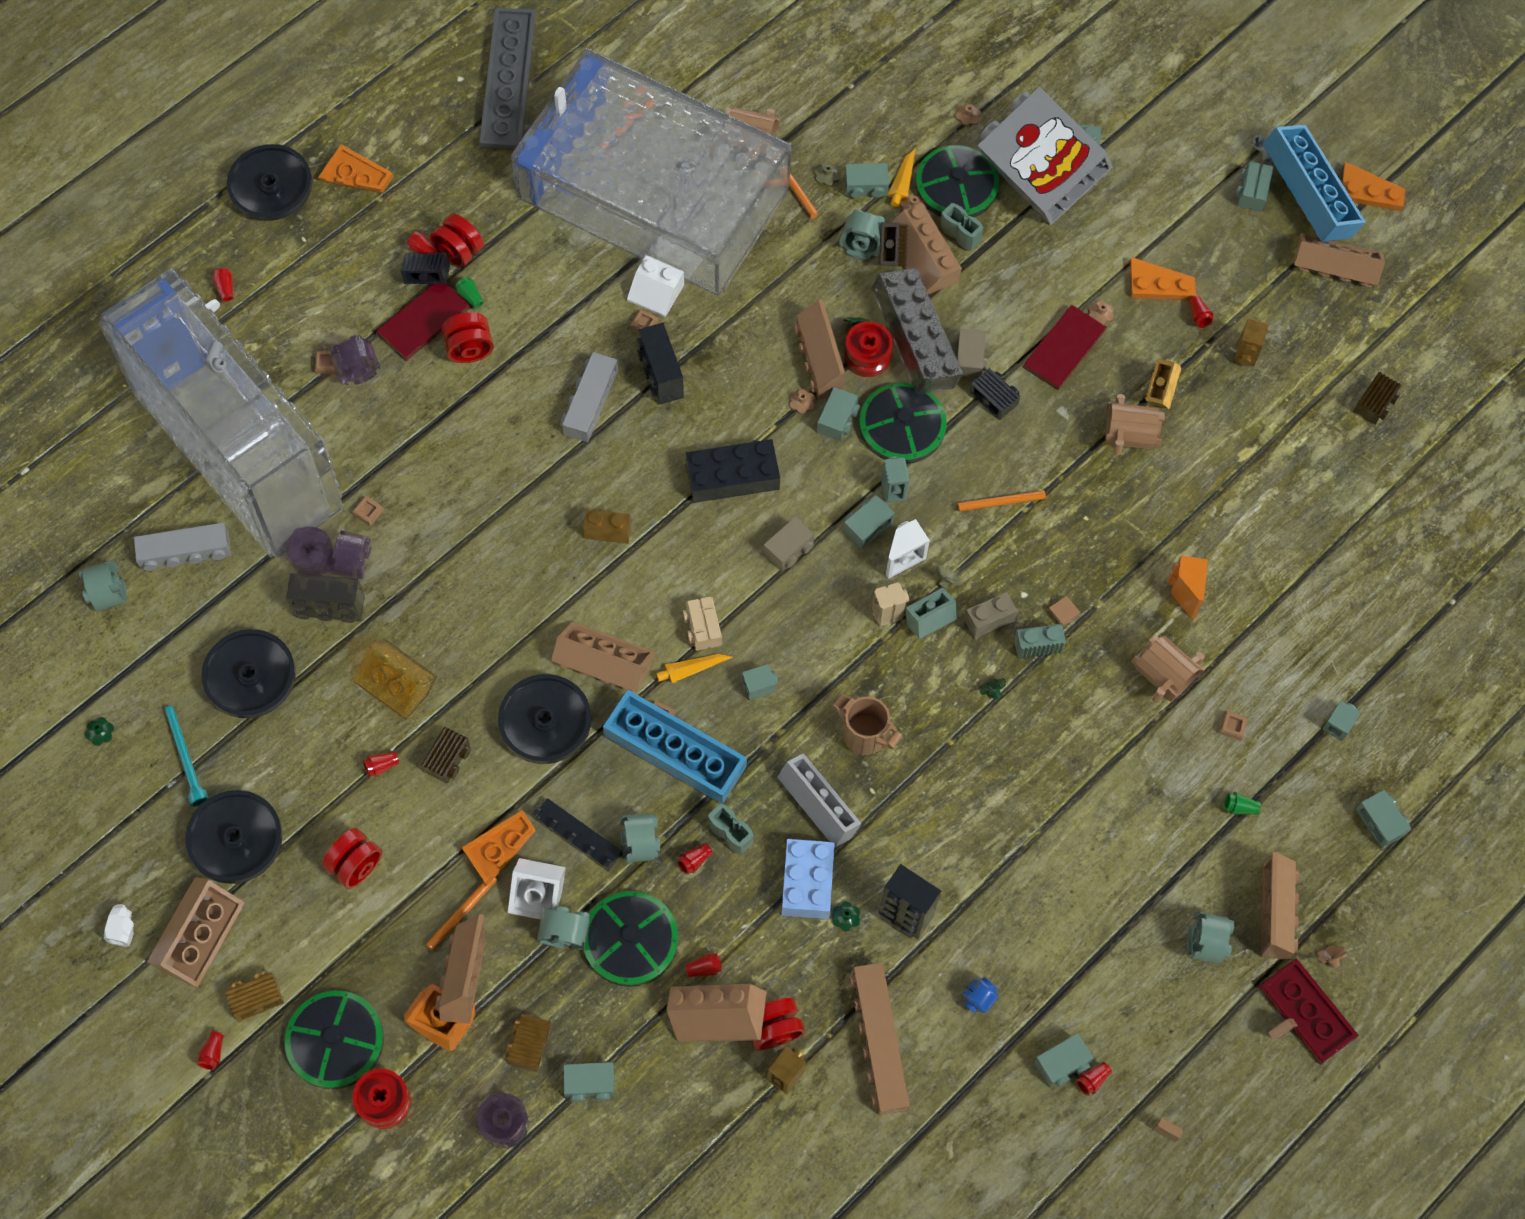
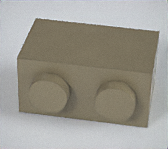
[955,328,989,378]
[763,516,814,571]
[964,592,1017,639]

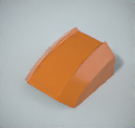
[404,984,475,1051]

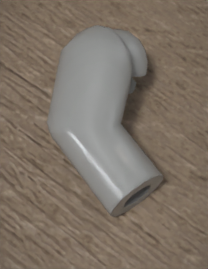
[1252,135,1273,164]
[205,341,227,373]

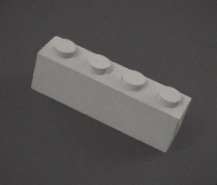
[560,352,618,442]
[134,523,231,571]
[777,753,861,848]

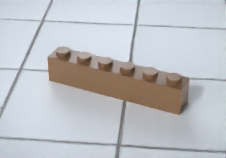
[850,963,910,1116]

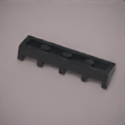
[533,798,622,872]

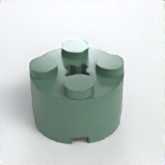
[840,209,885,260]
[79,560,128,612]
[620,813,660,863]
[537,906,590,950]
[1186,911,1234,964]

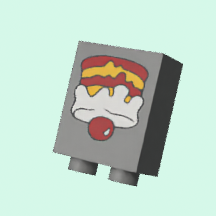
[978,87,1113,225]

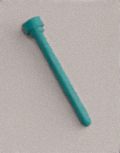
[165,705,209,807]

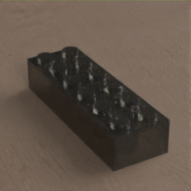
[871,268,963,394]

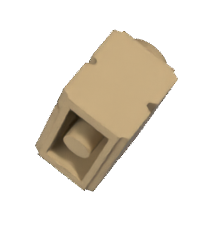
[872,582,909,626]
[683,596,722,651]

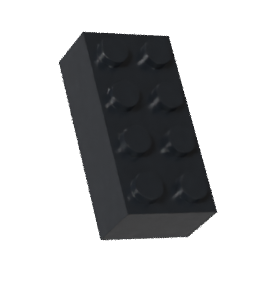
[685,439,780,503]
[878,864,942,939]

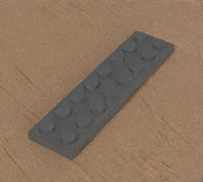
[479,7,536,150]

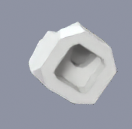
[104,904,134,947]

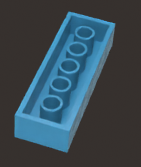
[1262,125,1366,242]
[603,690,747,804]

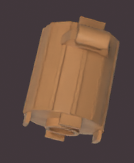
[719,107,780,161]
[1105,394,1165,456]
[1131,634,1205,703]
[832,694,902,756]

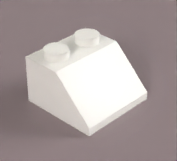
[627,255,684,318]
[886,519,930,579]
[508,858,566,919]

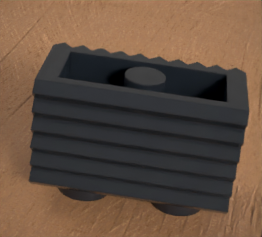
[400,252,450,284]
[970,368,1021,420]

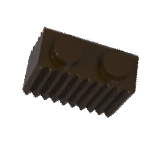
[879,222,908,267]
[1353,372,1401,425]
[421,726,471,783]

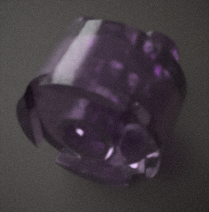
[330,335,380,385]
[286,527,336,579]
[330,530,372,580]
[477,1093,530,1149]

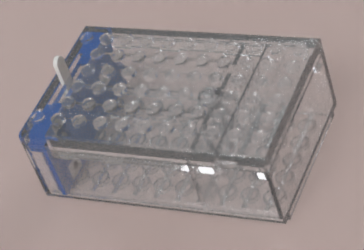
[511,48,791,297]
[99,268,344,558]

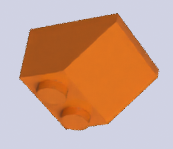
[1168,555,1208,618]

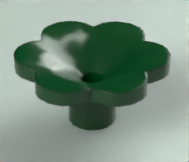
[843,317,870,327]
[980,678,1006,700]
[85,717,114,746]
[832,902,860,932]

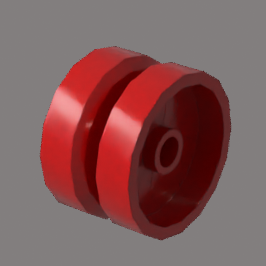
[429,213,484,268]
[441,312,494,363]
[844,322,893,377]
[321,828,383,889]
[752,998,806,1051]
[353,1068,411,1129]

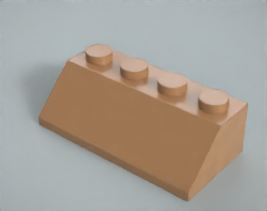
[892,203,962,297]
[1294,232,1386,287]
[793,299,845,400]
[551,622,656,692]
[1260,852,1299,960]
[147,877,245,988]
[436,914,486,1024]
[667,984,766,1042]

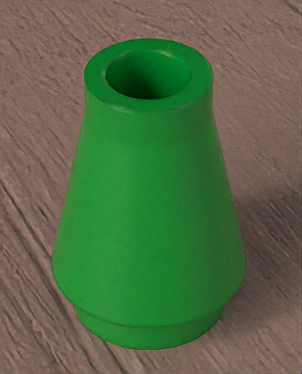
[455,277,484,309]
[1224,792,1261,815]

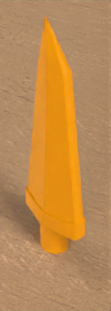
[887,148,916,207]
[656,654,733,683]

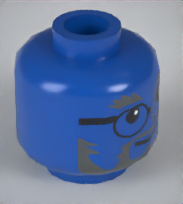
[962,977,998,1013]

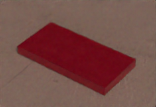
[377,284,470,361]
[1023,304,1107,390]
[1258,958,1359,1065]

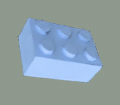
[782,839,834,919]

